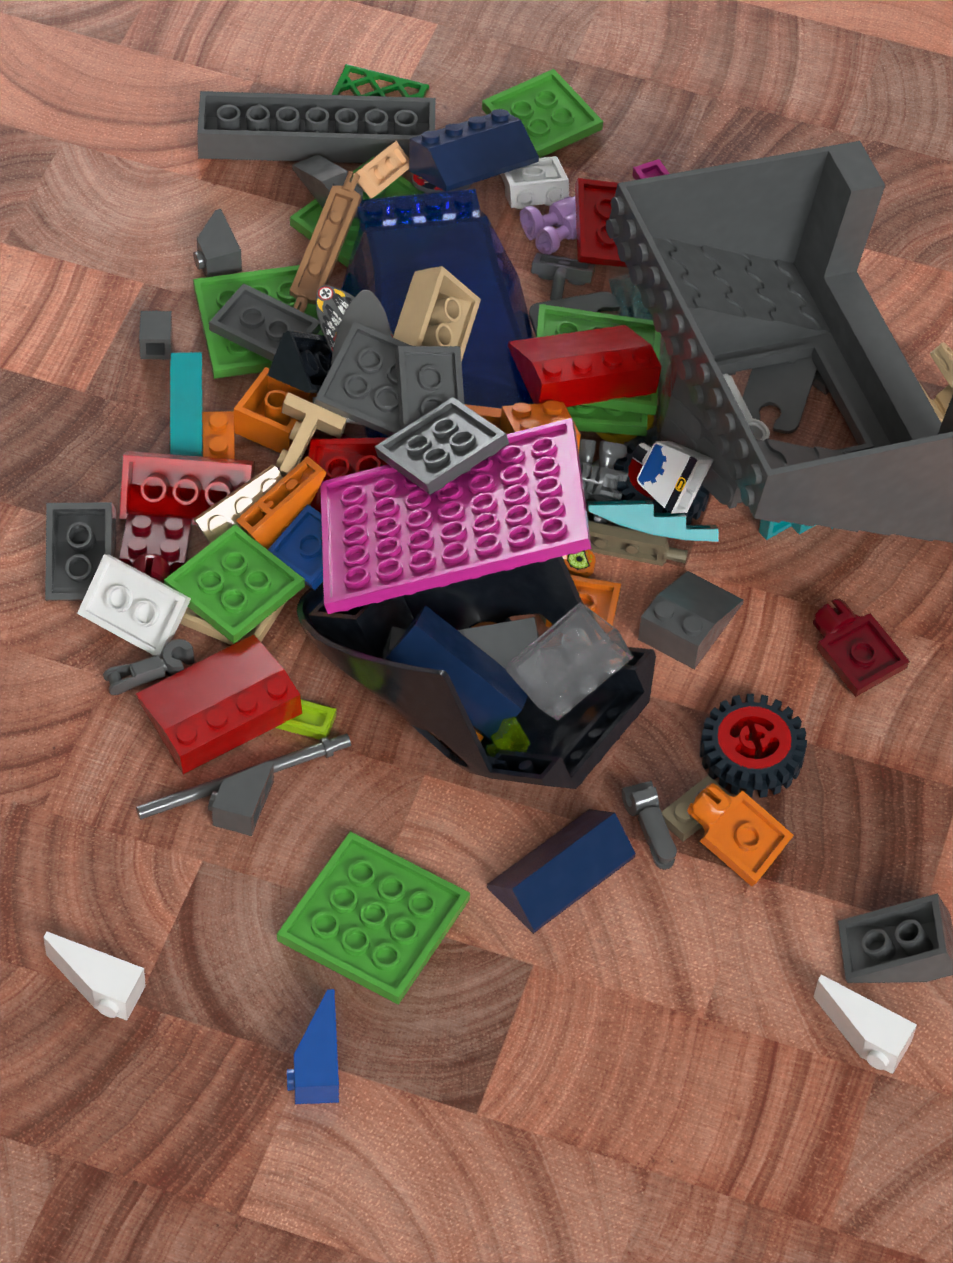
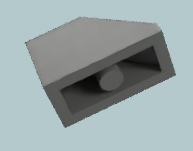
[193,209,242,277]
[208,761,274,836]

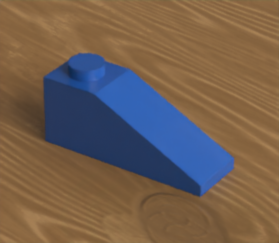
[287,989,339,1104]

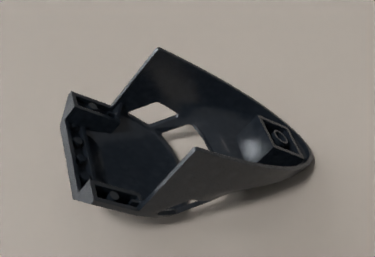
[297,556,656,789]

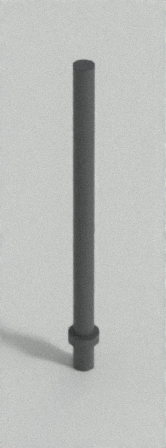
[136,733,351,820]

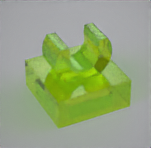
[486,717,530,757]

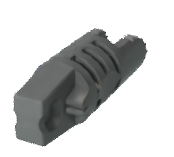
[580,461,628,500]

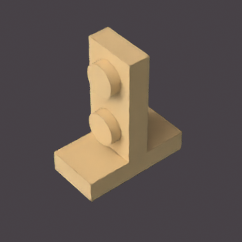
[276,392,347,478]

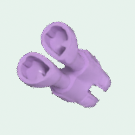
[520,196,577,255]

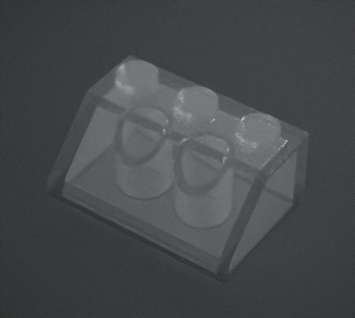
[504,602,633,721]

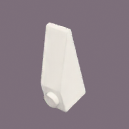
[44,932,146,1020]
[814,975,917,1074]

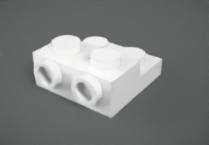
[500,156,569,209]

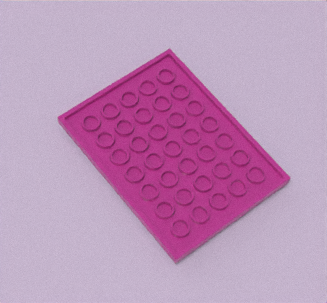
[320,418,592,614]

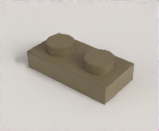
[662,775,731,842]

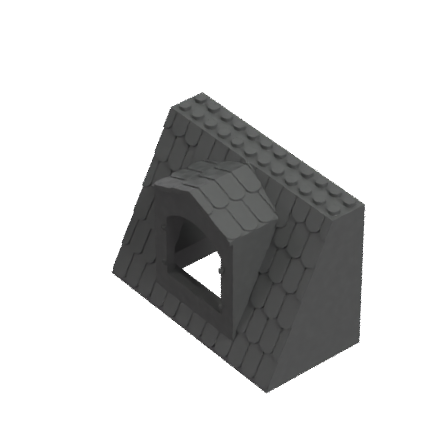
[606,141,953,543]

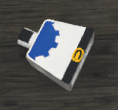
[633,441,713,513]

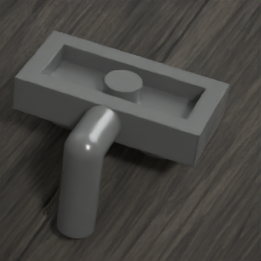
[531,253,596,301]

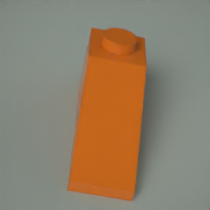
[236,456,326,550]

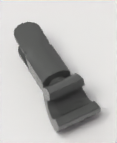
[103,639,195,695]
[622,781,677,870]

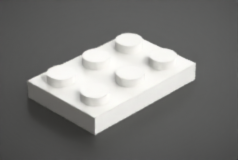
[77,554,191,658]

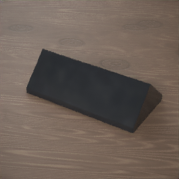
[267,331,332,394]

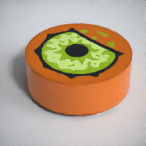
[566,549,596,578]

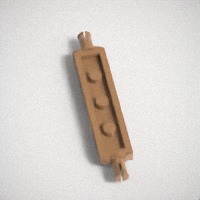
[290,171,361,313]

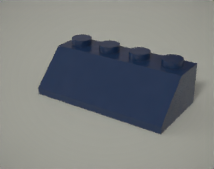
[409,109,539,192]

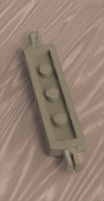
[588,520,688,566]

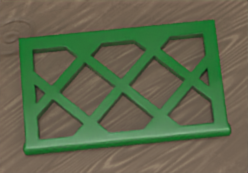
[332,64,429,98]

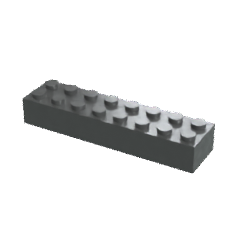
[197,91,436,163]

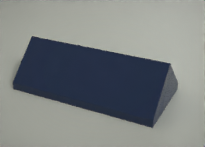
[385,605,531,742]
[487,809,636,934]

